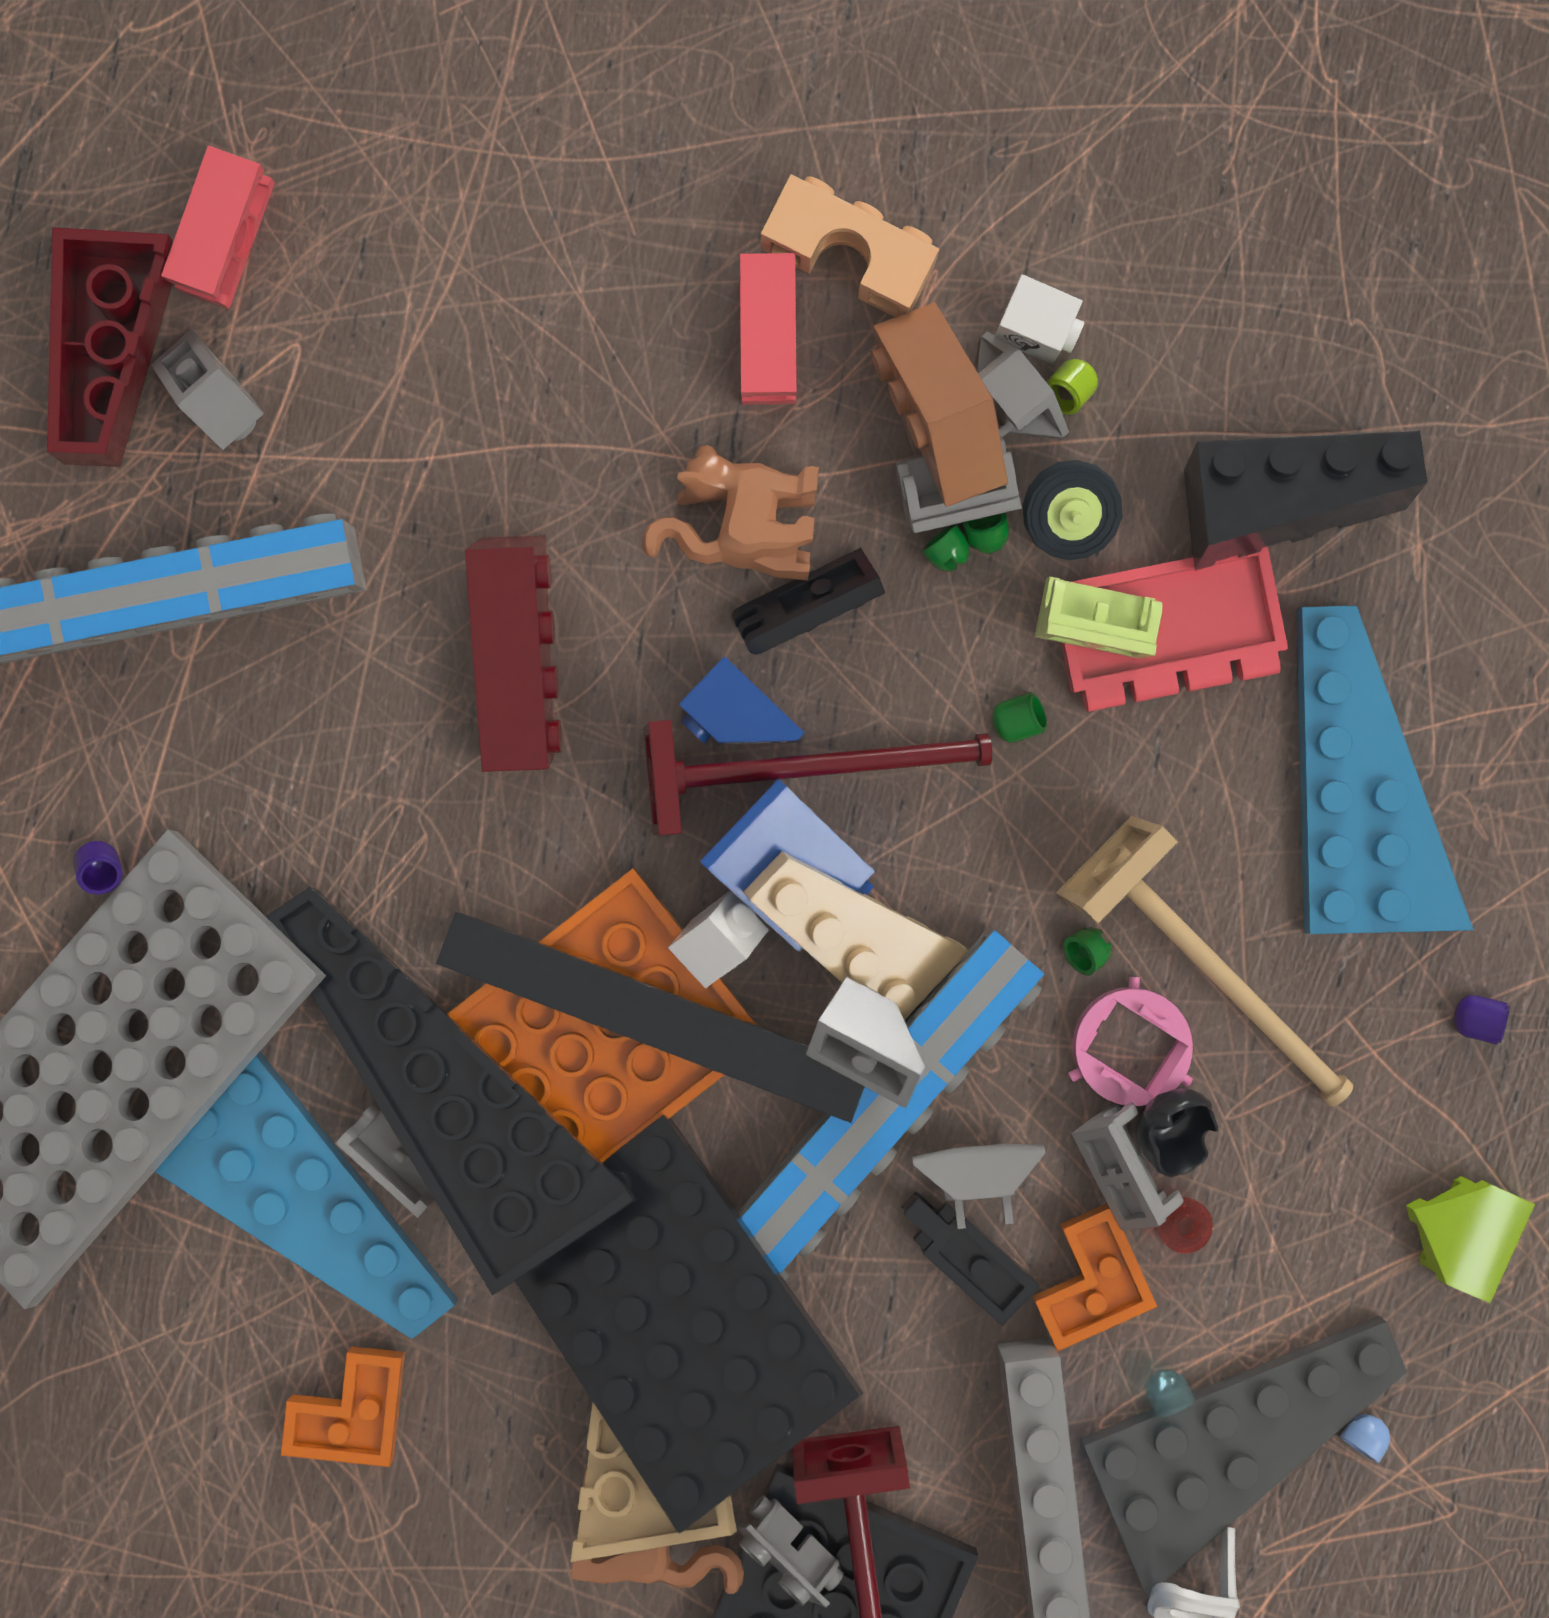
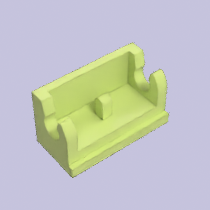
[1035,577,1162,659]

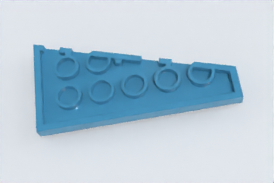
[1296,606,1473,934]
[155,1051,458,1339]

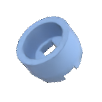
[1340,1414,1390,1464]

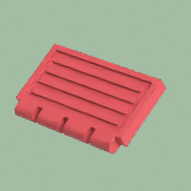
[1061,546,1288,712]

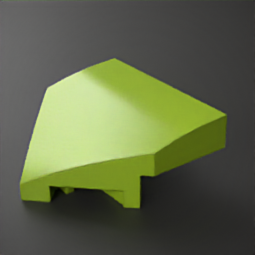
[1406,1176,1535,1303]

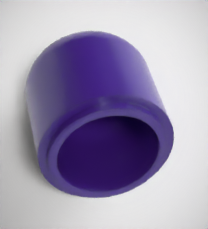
[73,841,123,895]
[1454,995,1510,1045]

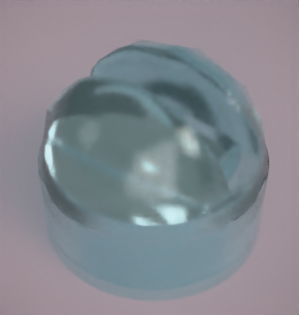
[1146,1369,1195,1417]

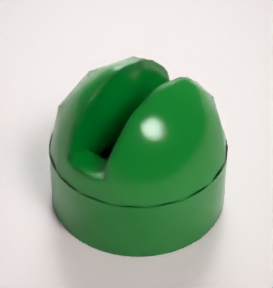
[963,512,1009,554]
[921,524,970,572]
[1063,927,1112,975]

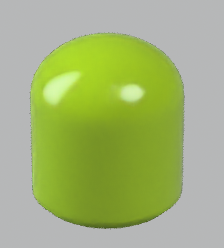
[1046,359,1098,415]

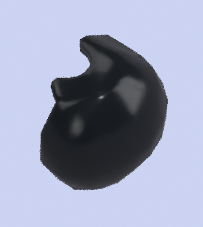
[1136,1088,1219,1177]

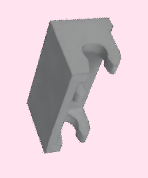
[895,437,1022,533]
[335,1101,434,1218]
[1071,1102,1184,1231]

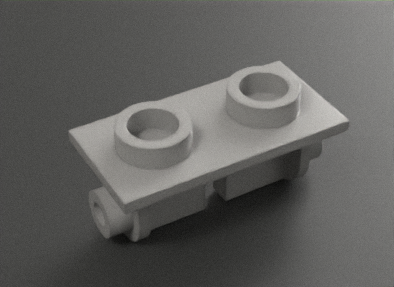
[735,1495,843,1607]

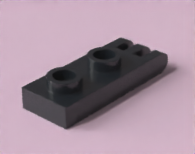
[732,548,885,655]

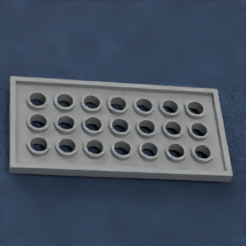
[0,829,326,1309]

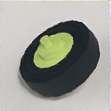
[1022,460,1122,560]

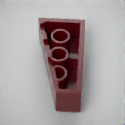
[465,535,562,772]

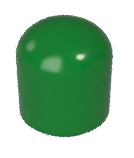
[992,692,1047,743]

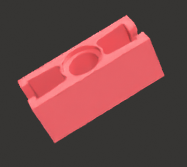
[161,145,275,309]
[740,253,797,405]

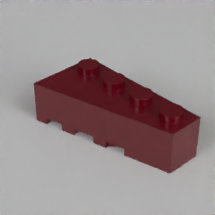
[47,227,173,467]

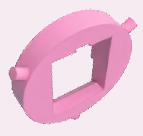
[1068,976,1193,1106]

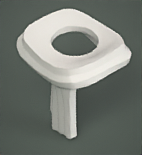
[1148,1527,1240,1618]

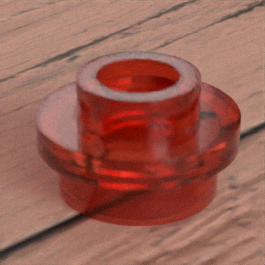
[1157,1197,1213,1253]

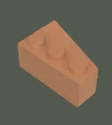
[871,302,1008,507]

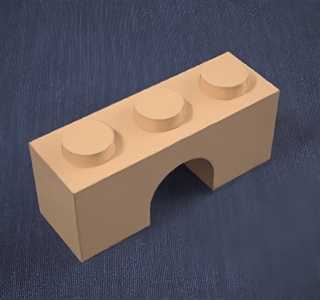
[761,174,939,317]

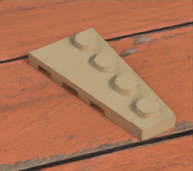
[743,851,969,1020]

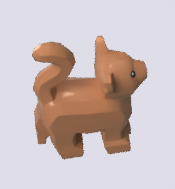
[641,445,819,581]
[571,1466,744,1594]

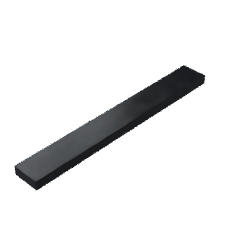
[436,912,865,1123]

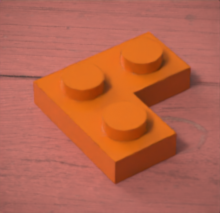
[1032,1203,1158,1351]
[281,1346,406,1467]

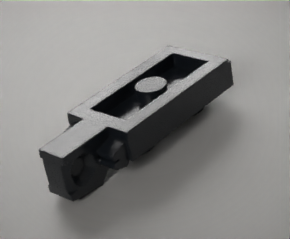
[901,1191,1040,1326]

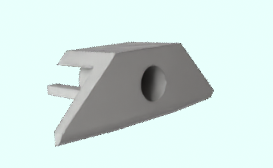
[977,331,1069,439]
[912,1144,1046,1229]

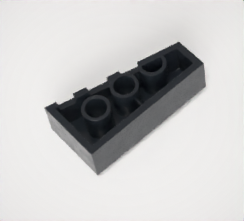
[1184,431,1427,571]

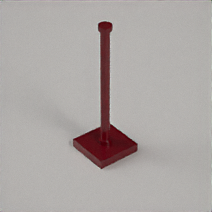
[643,720,992,836]
[793,1426,910,1618]

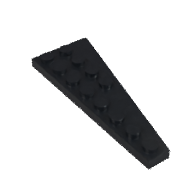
[265,887,636,1295]

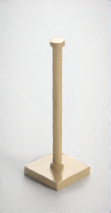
[1056,816,1353,1107]

